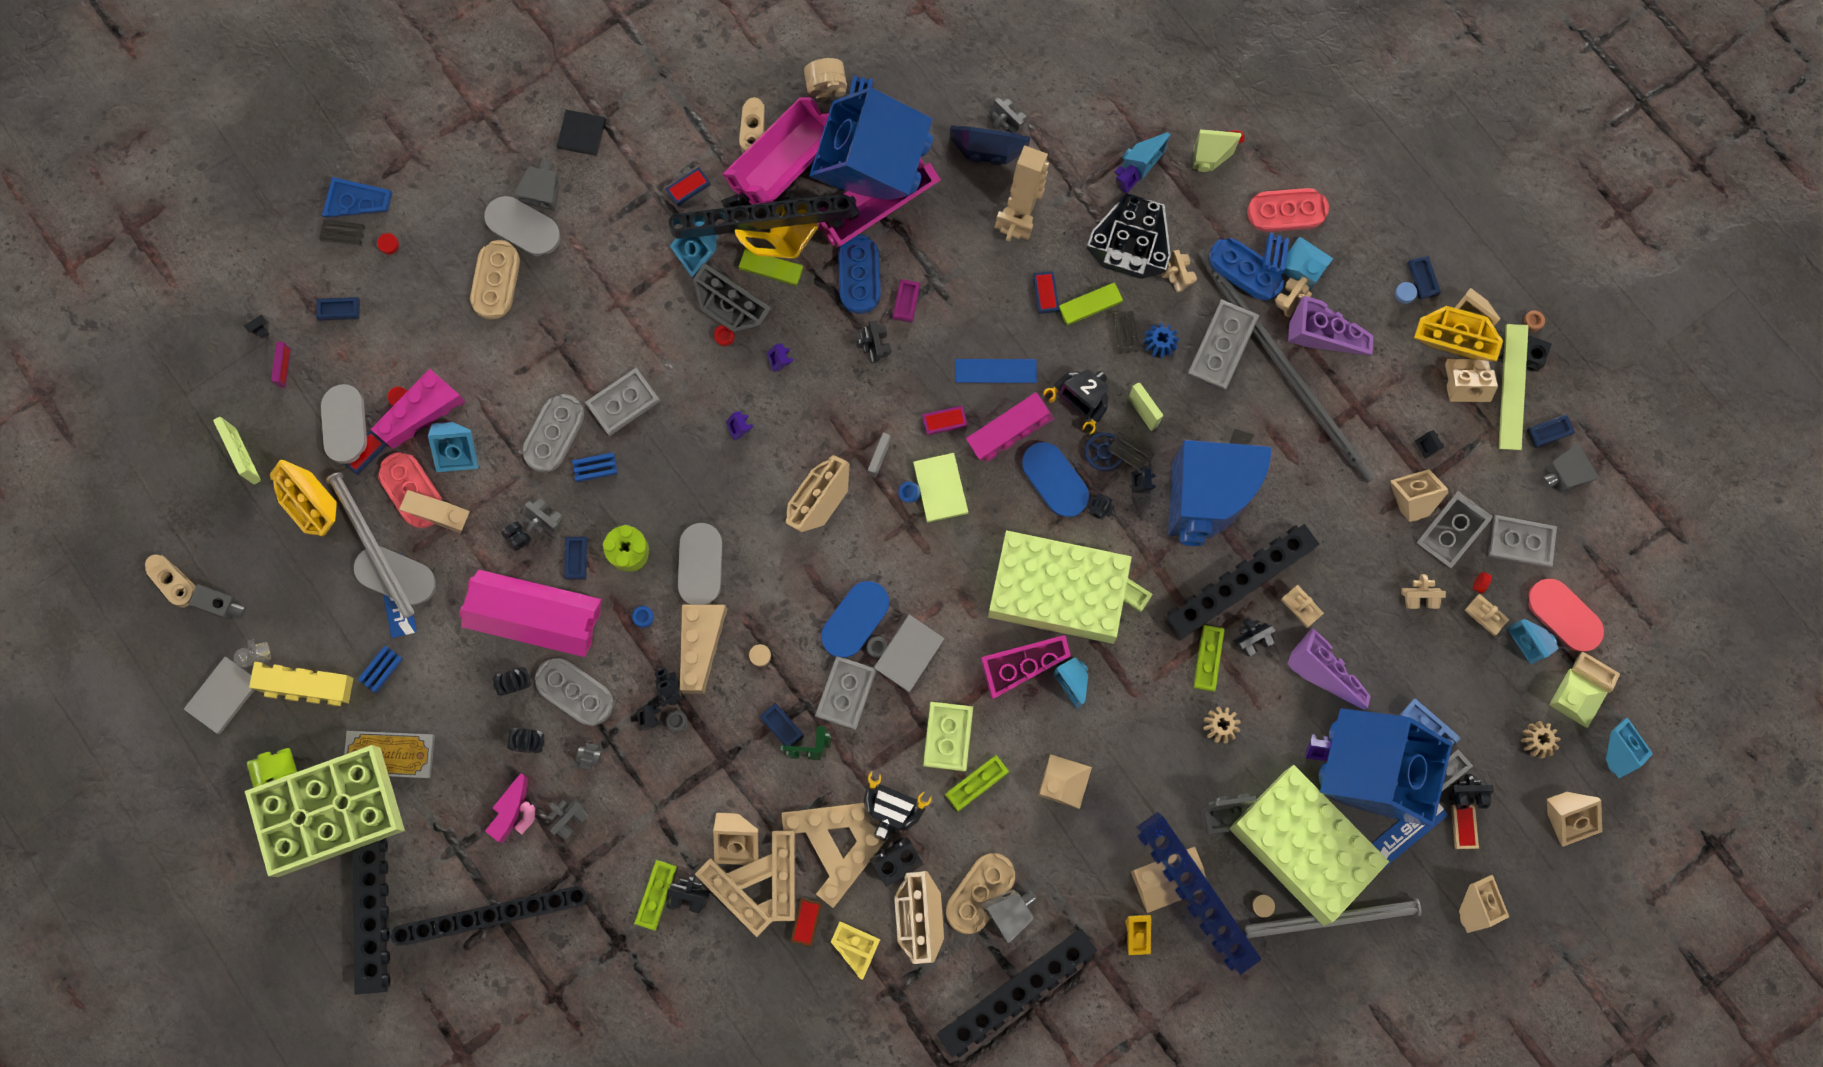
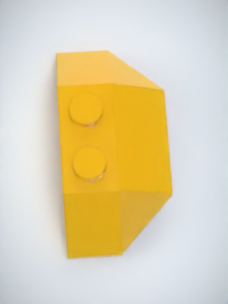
[1414,306,1503,361]
[270,460,337,536]

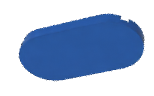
[838,234,881,314]
[1209,238,1284,300]
[1022,442,1089,517]
[821,581,889,658]

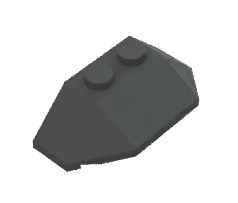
[693,263,772,332]

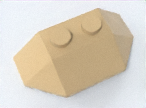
[786,455,850,532]
[895,871,944,964]

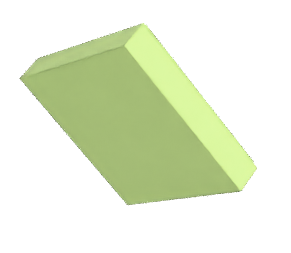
[1128,382,1163,431]

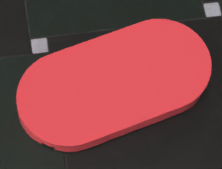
[1247,188,1329,232]
[378,453,443,528]
[1528,579,1604,652]

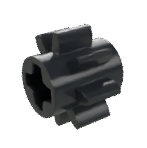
[1087,494,1115,520]

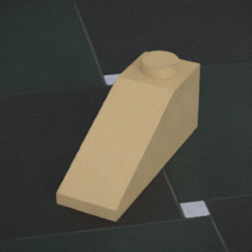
[399,490,470,533]

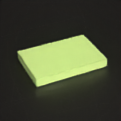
[213,417,261,485]
[913,453,968,523]
[923,702,973,772]

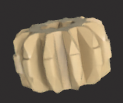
[1203,707,1241,744]
[1521,721,1561,759]

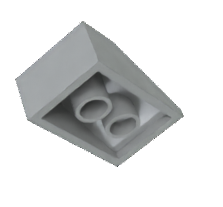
[1417,491,1492,568]

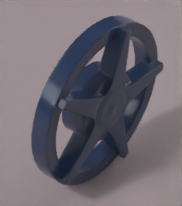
[1085,432,1124,471]

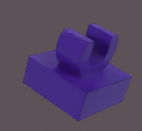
[1114,164,1140,193]
[767,344,794,372]
[725,411,753,440]
[1306,734,1332,761]

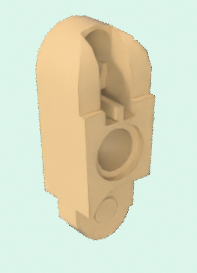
[739,97,765,153]
[145,555,196,608]

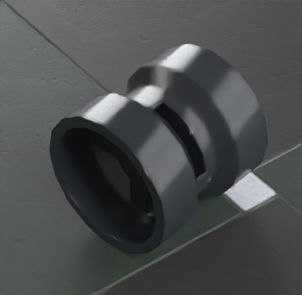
[501,521,531,551]

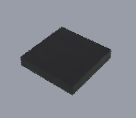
[557,109,606,156]

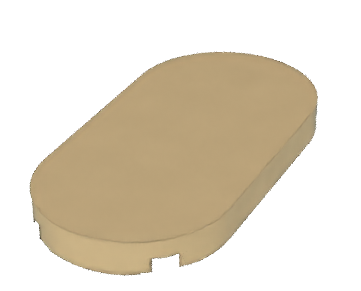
[470,240,520,319]
[946,853,1015,934]

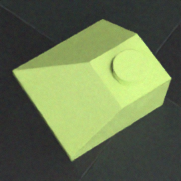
[1192,129,1241,172]
[1549,669,1608,728]

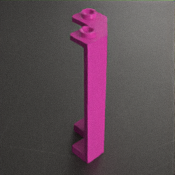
[722,97,829,205]
[817,158,941,248]
[459,570,602,657]

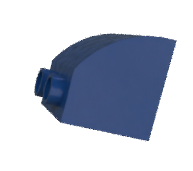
[809,87,933,200]
[1168,440,1272,546]
[1319,708,1453,827]

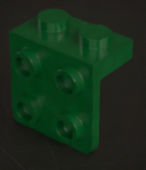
[780,726,832,761]

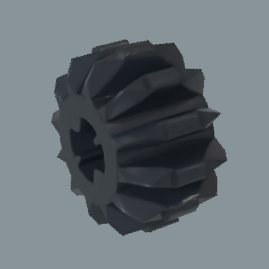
[492,667,531,696]
[507,728,545,754]

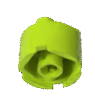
[603,525,649,572]
[247,748,297,788]

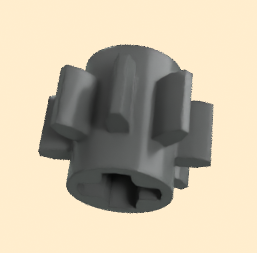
[576,743,602,770]

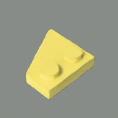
[831,921,880,980]

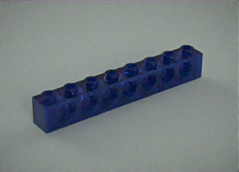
[1136,812,1262,975]

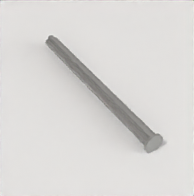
[326,472,414,618]
[1244,898,1421,938]

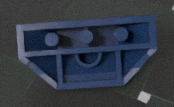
[950,125,1031,165]

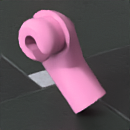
[514,801,535,834]

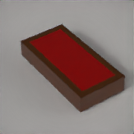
[790,898,822,947]

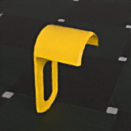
[735,209,818,258]

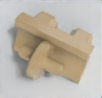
[994,207,1033,242]
[1161,250,1197,293]
[1275,277,1312,318]
[1401,574,1446,609]
[1281,585,1324,628]
[1464,594,1509,636]

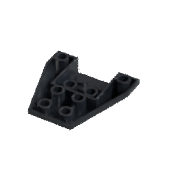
[1087,193,1171,279]

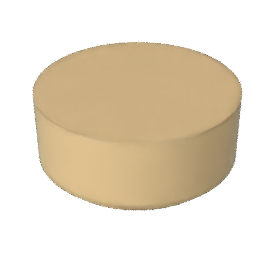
[749,644,771,667]
[1252,895,1275,917]

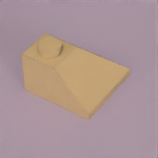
[1455,288,1500,326]
[1390,469,1448,522]
[1038,754,1092,809]
[1547,792,1602,847]
[713,813,759,865]
[1459,875,1509,933]

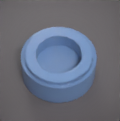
[1395,282,1417,304]

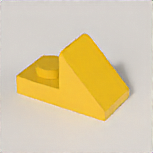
[1125,915,1151,955]

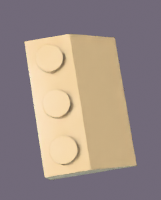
[1130,847,1208,913]

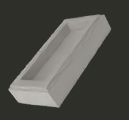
[868,432,891,478]

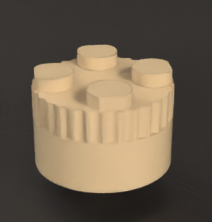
[804,58,847,102]

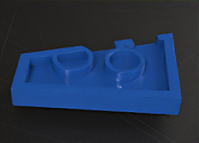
[322,177,393,218]

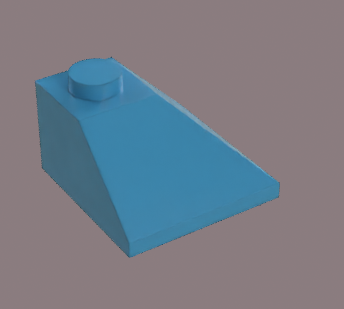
[1122,132,1171,181]
[670,221,718,277]
[1278,236,1333,291]
[428,422,479,472]
[1507,619,1559,664]
[1053,657,1088,710]
[1606,717,1653,778]

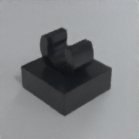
[244,314,269,339]
[1415,430,1444,459]
[1131,467,1156,493]
[637,705,663,731]

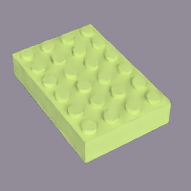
[988,530,1132,644]
[245,745,405,877]
[1229,765,1389,926]

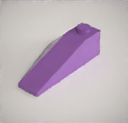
[1288,296,1373,356]
[1288,628,1371,710]

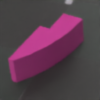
[485,773,528,843]

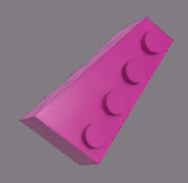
[371,369,465,449]
[966,392,1055,462]
[980,635,1071,699]

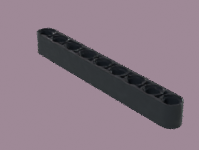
[668,194,852,239]
[390,886,590,946]

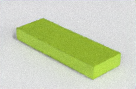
[739,249,803,286]
[1059,282,1123,326]
[1193,625,1224,692]
[945,755,1009,812]
[634,860,677,931]

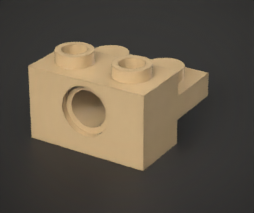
[1445,359,1498,402]

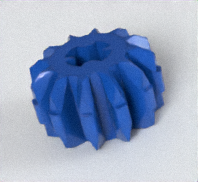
[1143,322,1179,359]

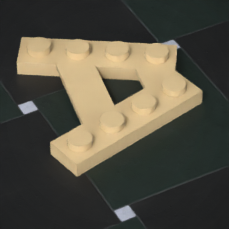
[782,803,888,908]
[695,831,795,937]

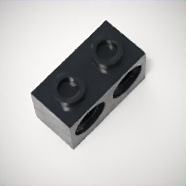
[1498,335,1552,372]
[870,837,924,887]

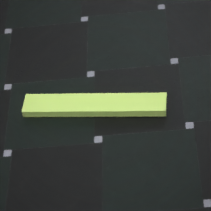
[1499,324,1528,450]

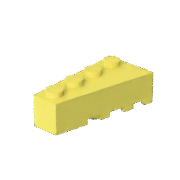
[249,662,354,706]

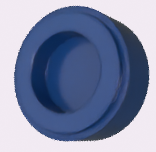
[898,481,921,503]
[632,606,654,628]

